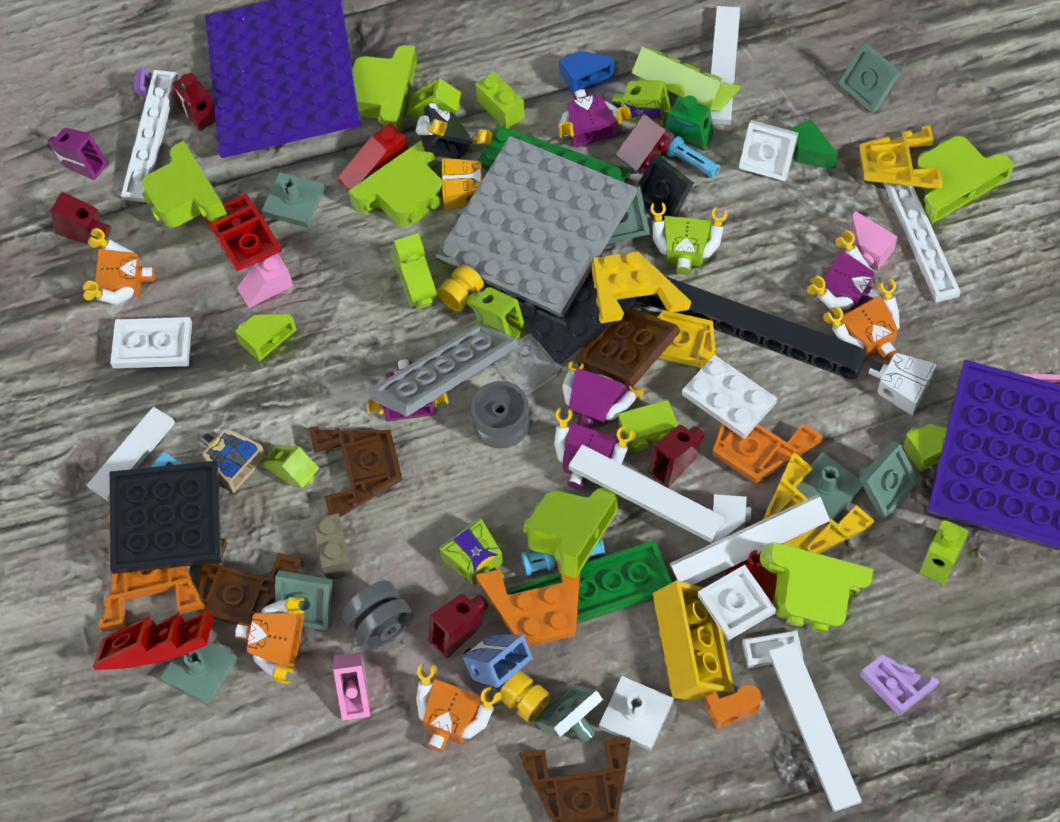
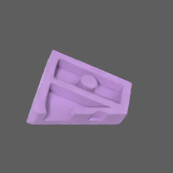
[860,655,940,716]

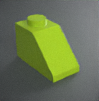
[406,78,461,118]
[235,314,297,362]
[903,423,947,472]
[260,444,320,488]

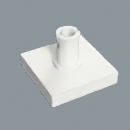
[739,120,798,181]
[698,565,776,641]
[599,676,674,751]

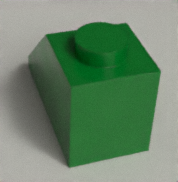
[789,119,838,169]

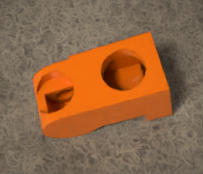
[705,685,761,730]

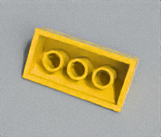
[653,581,735,701]

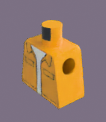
[442,158,485,211]

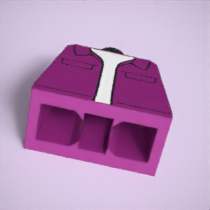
[47,128,108,180]

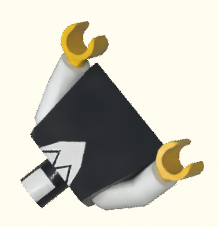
[416,103,492,158]

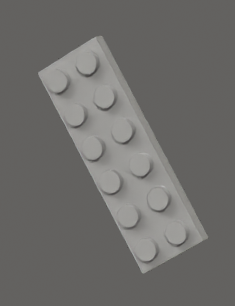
[369,323,518,417]

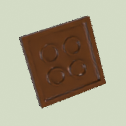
[575,308,681,387]

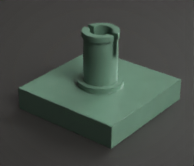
[838,44,901,113]
[261,172,325,228]
[608,184,650,243]
[859,441,919,518]
[796,452,864,522]
[275,570,332,631]
[160,641,238,706]
[534,684,603,742]

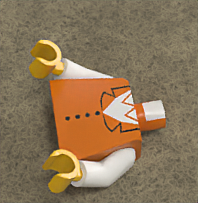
[83,228,155,305]
[823,279,900,360]
[235,597,305,684]
[416,663,502,752]

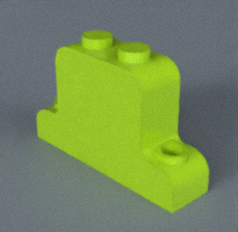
[353,45,417,132]
[916,136,1014,224]
[141,141,227,228]
[349,141,443,227]
[390,233,437,310]
[523,488,618,578]
[760,542,873,633]

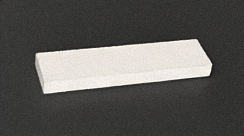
[87,407,175,501]

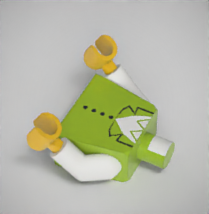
[650,202,728,275]

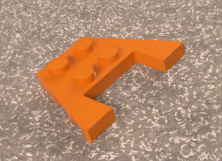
[712,423,823,484]
[476,561,580,647]
[99,566,205,632]

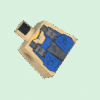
[199,429,266,493]

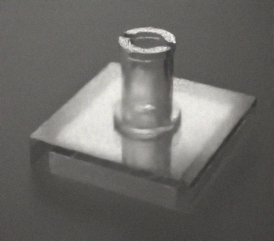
[491,333,562,396]

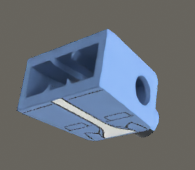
[463,634,533,687]

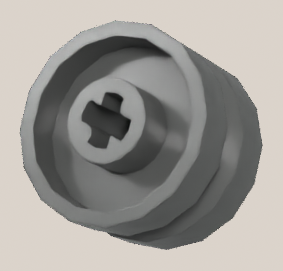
[471,381,530,448]
[342,580,414,650]

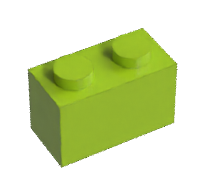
[475,72,525,129]
[618,400,678,452]

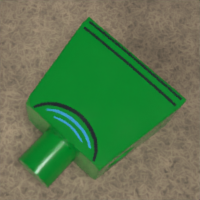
[664,95,714,150]

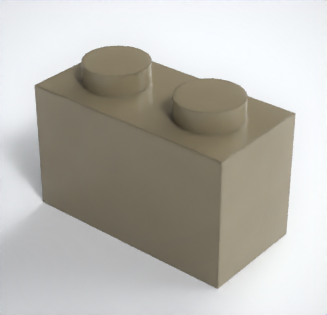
[312,513,353,579]

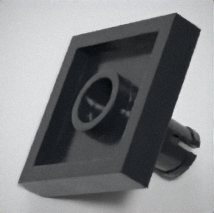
[639,154,694,220]

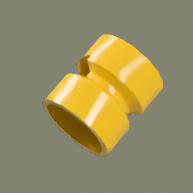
[437,264,484,312]
[500,670,551,723]

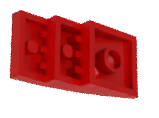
[204,193,282,272]
[92,610,214,670]

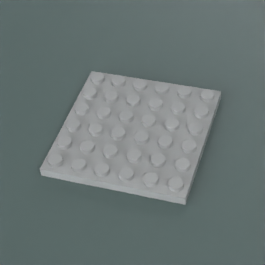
[435,136,638,317]

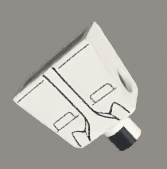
[868,353,937,416]

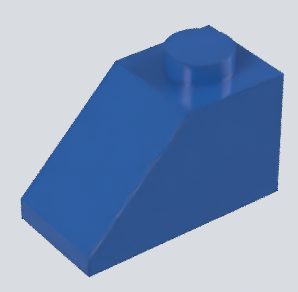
[559,51,614,94]

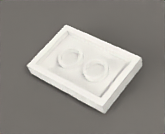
[110,317,192,368]
[682,355,777,439]

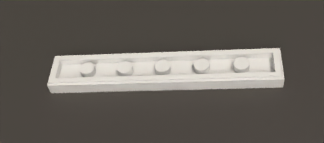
[711,6,740,125]
[121,70,178,202]
[883,183,961,303]
[569,445,724,543]
[669,494,830,585]
[768,642,862,813]

